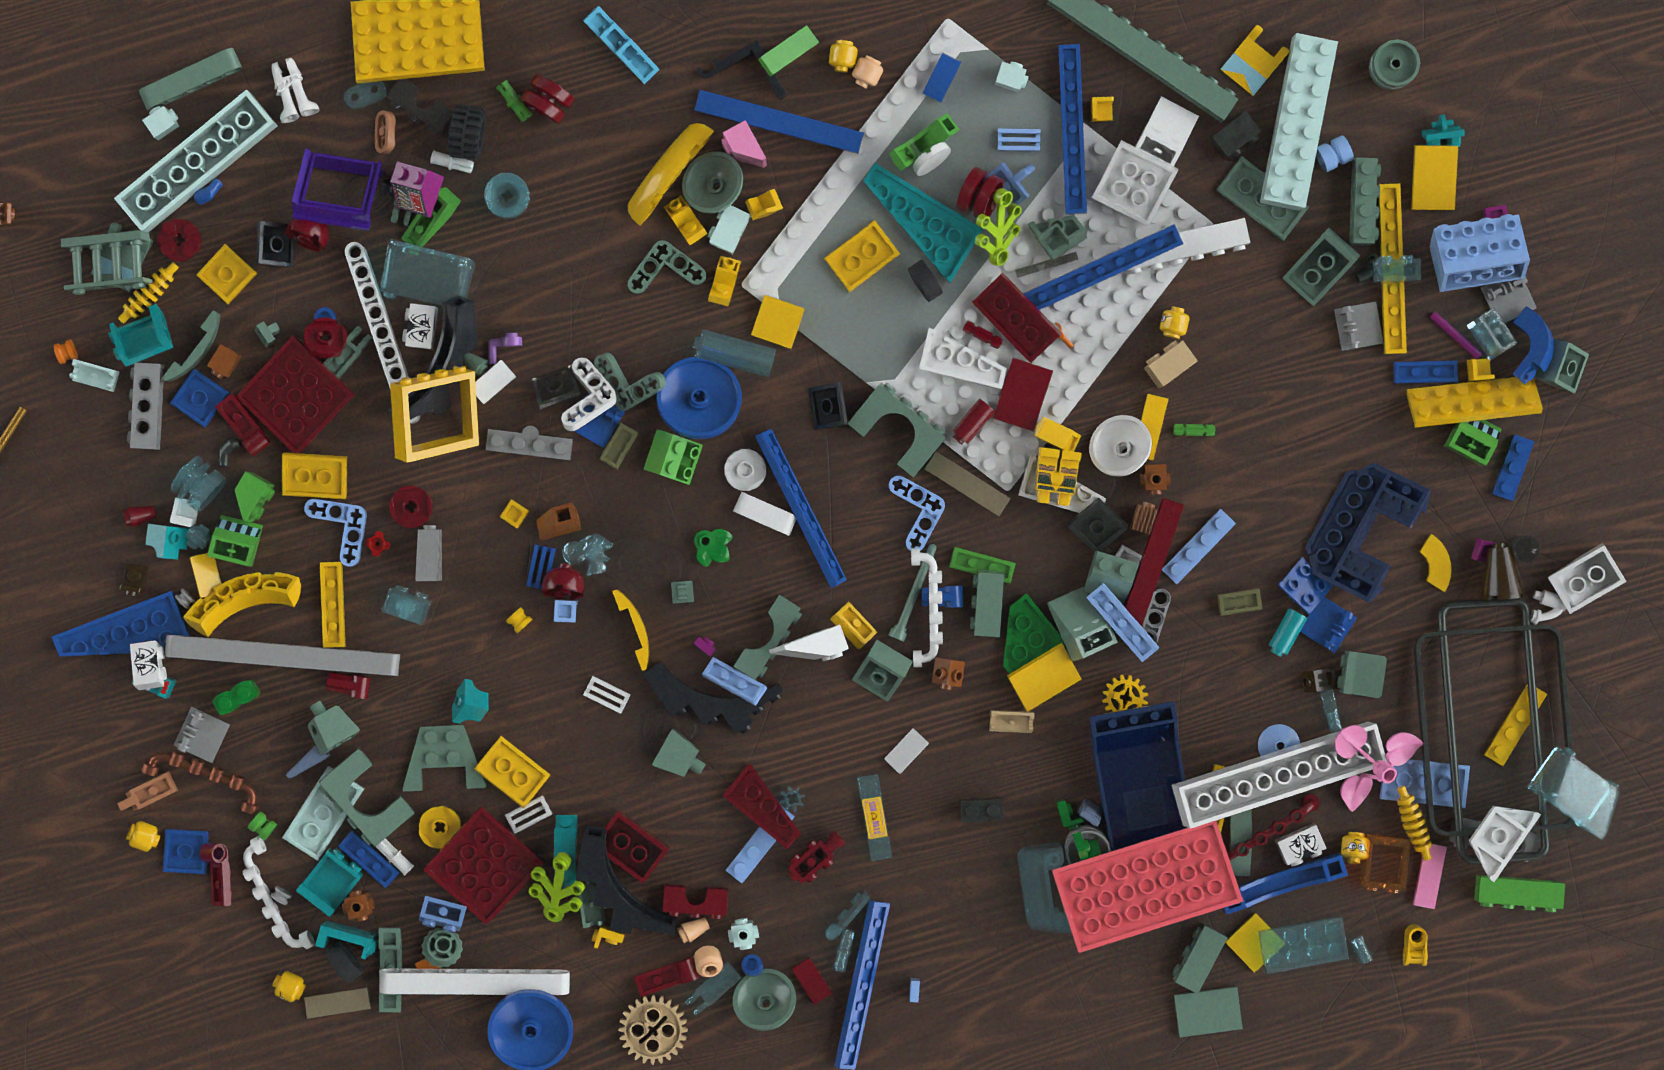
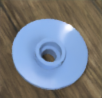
[1258,724,1300,756]

